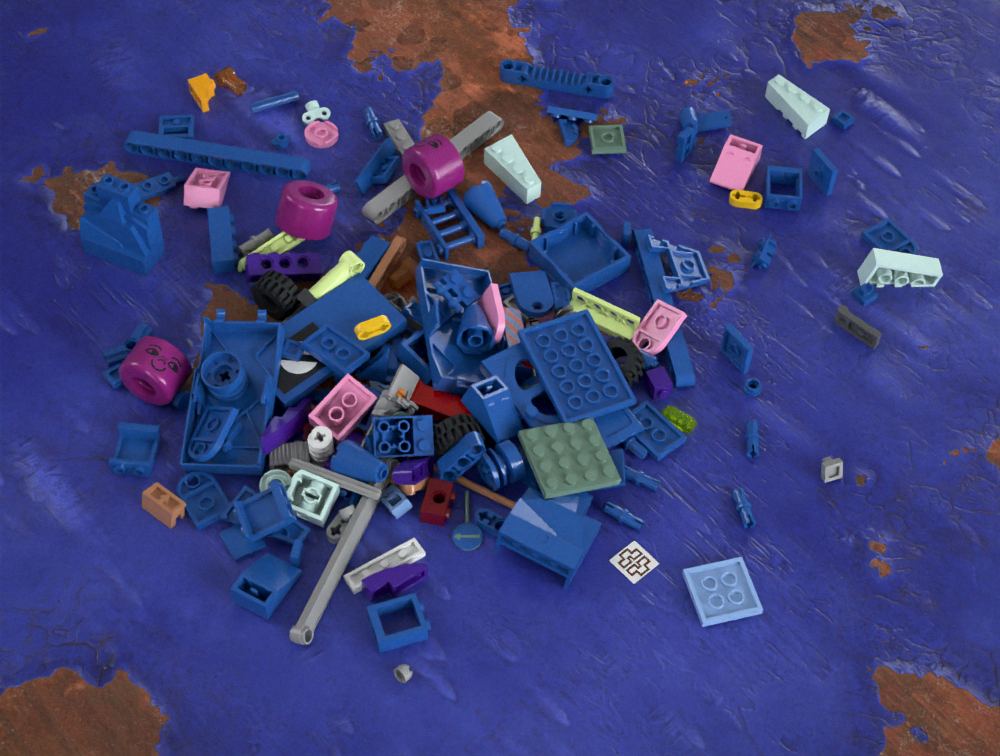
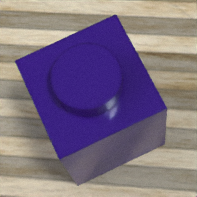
[644,366,673,400]

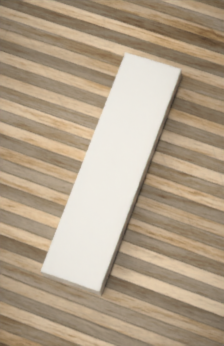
[343,537,425,594]

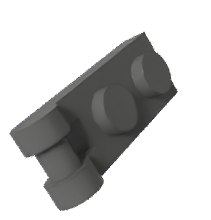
[834,305,882,349]

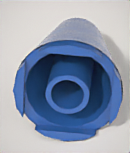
[462,180,507,230]
[456,304,495,355]
[330,440,388,483]

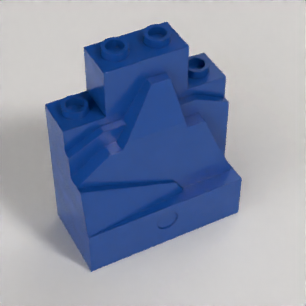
[80,173,166,276]
[493,487,601,589]

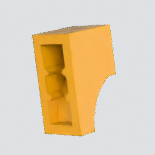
[188,73,216,113]

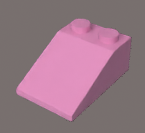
[183,168,230,209]
[308,373,378,446]

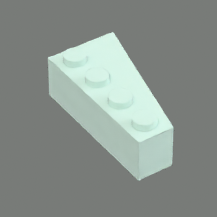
[765,74,830,139]
[484,134,541,204]
[857,248,943,287]

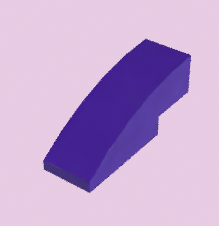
[361,563,428,603]

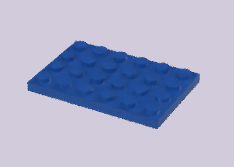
[517,309,637,423]

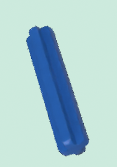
[250,91,299,113]

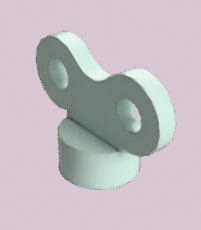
[302,100,331,125]

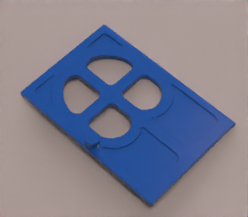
[481,342,645,449]

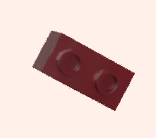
[420,478,457,527]

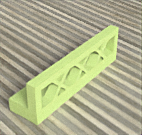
[237,231,306,273]
[570,287,640,342]

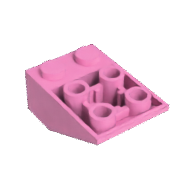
[710,134,763,190]

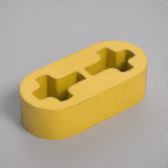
[729,190,763,209]
[354,315,391,340]

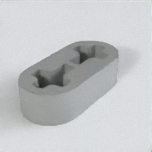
[327,513,349,544]

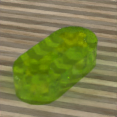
[661,405,697,434]

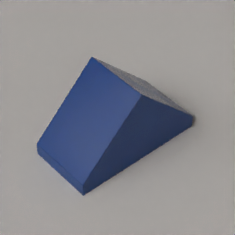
[356,347,390,382]

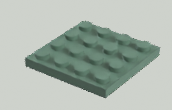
[518,417,621,499]

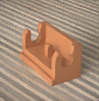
[142,482,186,529]

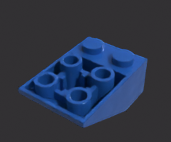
[460,375,524,444]
[372,415,434,458]
[230,553,303,620]

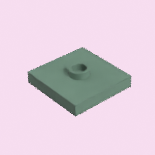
[588,125,626,154]

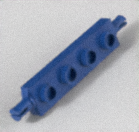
[135,172,186,201]

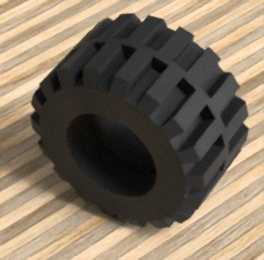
[251,270,301,320]
[605,337,645,387]
[433,414,486,458]

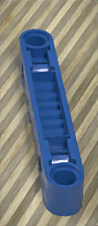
[499,59,614,99]

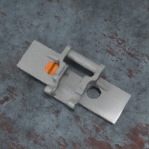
[361,364,420,459]

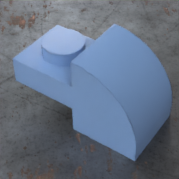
[380,484,413,520]

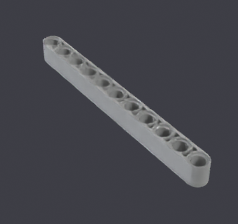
[362,111,504,224]

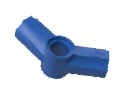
[102,323,153,367]

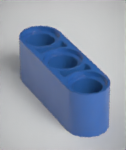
[436,431,486,482]

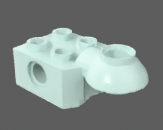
[259,469,340,527]

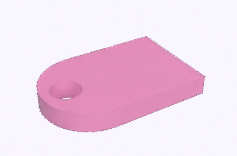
[477,283,505,344]
[632,299,687,355]

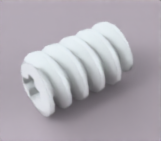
[307,426,334,467]

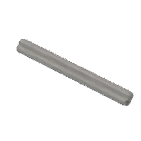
[289,457,382,500]

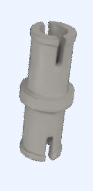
[237,229,274,257]

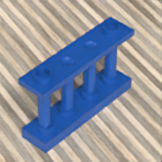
[413,188,485,261]

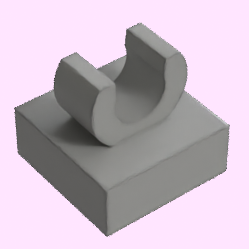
[821,457,843,483]

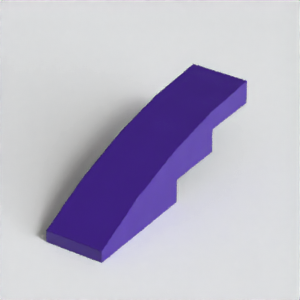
[260,398,312,454]

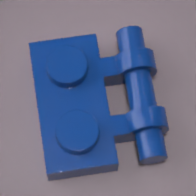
[675,120,699,163]
[433,269,480,314]

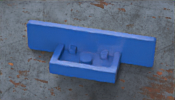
[354,138,402,194]

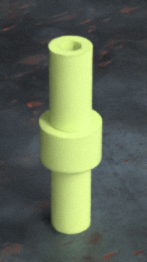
[530,217,541,241]

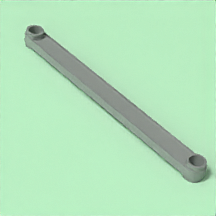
[289,457,398,645]

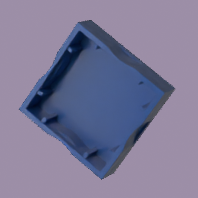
[528,212,631,301]

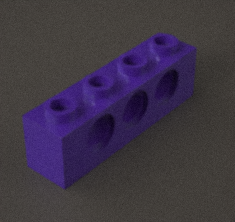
[244,251,323,283]

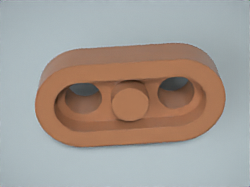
[399,476,430,495]

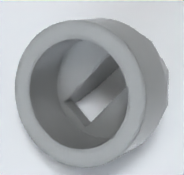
[339,505,355,522]
[393,664,413,683]

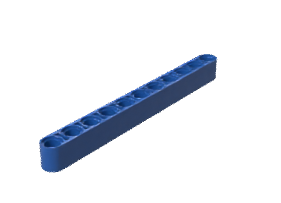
[124,130,311,181]
[632,228,695,388]

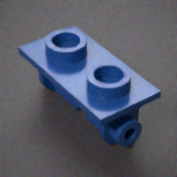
[750,234,777,270]

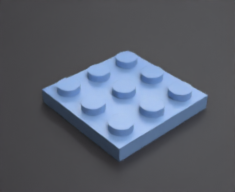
[682,557,763,627]

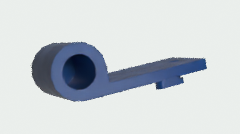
[679,107,733,132]

